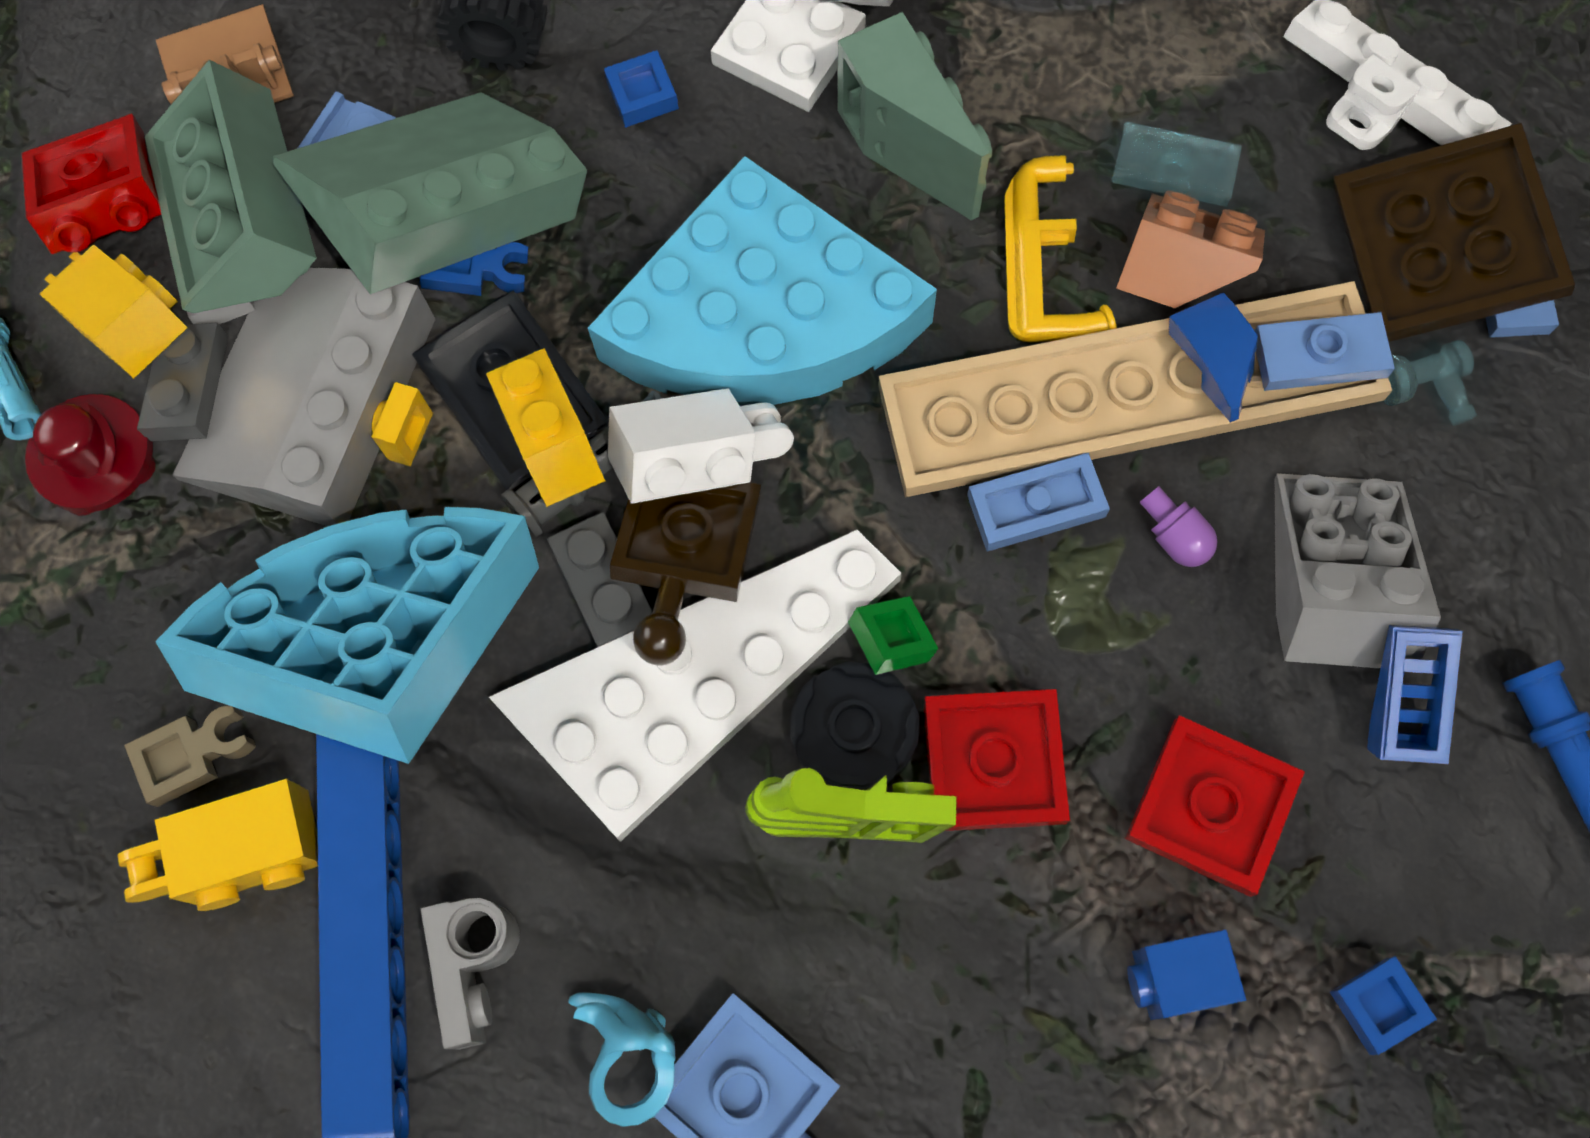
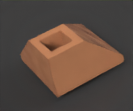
[1116,191,1265,308]

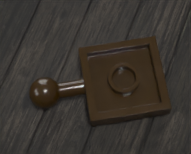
[610,482,761,666]

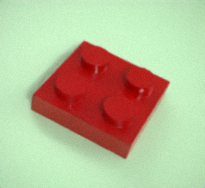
[924,689,1070,831]
[1125,715,1305,897]

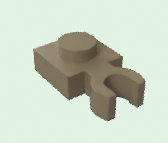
[124,705,256,807]

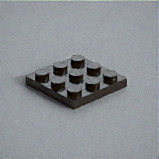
[1333,123,1575,342]

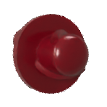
[25,394,156,516]

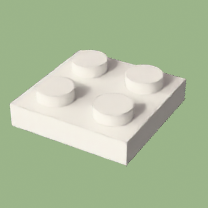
[711,0,866,112]

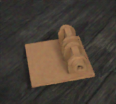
[156,4,294,104]

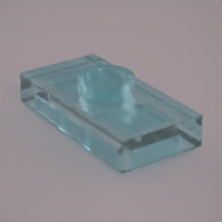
[1111,122,1242,207]

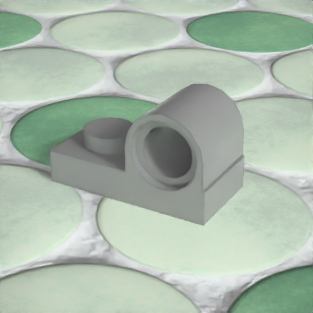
[421,898,520,1049]

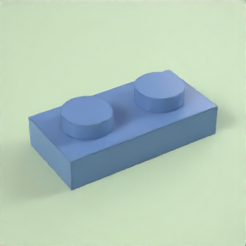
[967,453,1110,552]

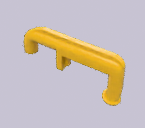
[1004,155,1117,342]

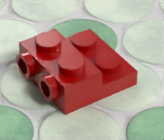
[22,113,162,254]

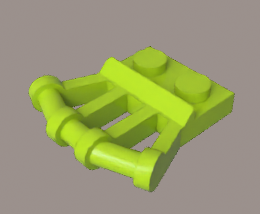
[745,768,956,843]

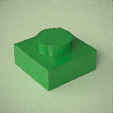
[848,596,938,675]

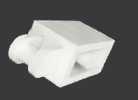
[608,388,794,504]

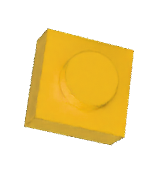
[371,382,433,467]

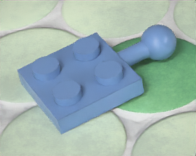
[654,993,840,1138]

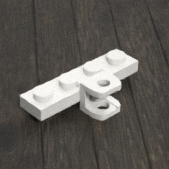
[1283,0,1512,150]

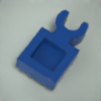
[420,242,528,296]

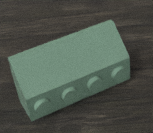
[145,60,317,313]

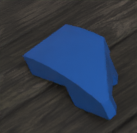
[1169,293,1258,422]

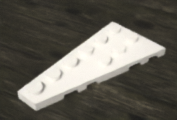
[489,530,901,842]

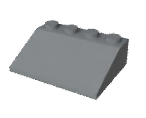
[172,268,435,526]

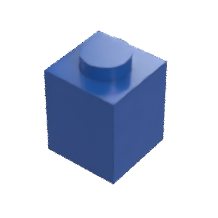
[1127,929,1247,1020]

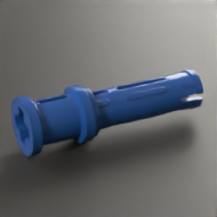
[1502,660,1590,833]

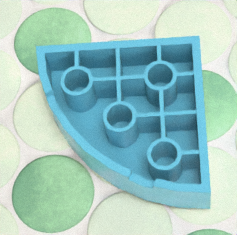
[588,156,937,406]
[155,507,539,764]

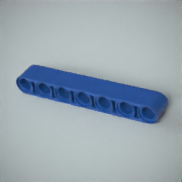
[316,734,409,1138]

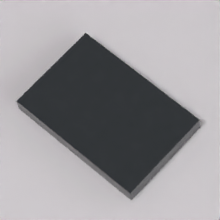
[412,290,609,492]

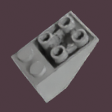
[1274,473,1441,668]

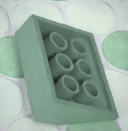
[273,92,587,294]

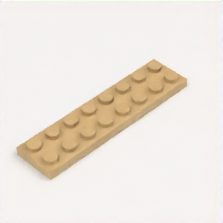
[878,281,1393,497]

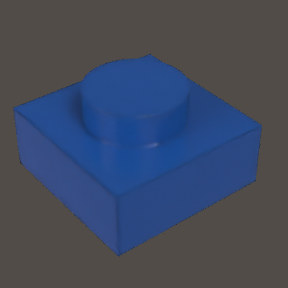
[603,50,679,128]
[1330,956,1437,1055]

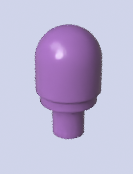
[1140,486,1217,567]

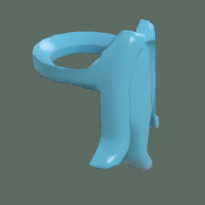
[568,992,675,1126]

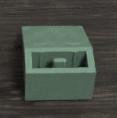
[838,12,992,220]

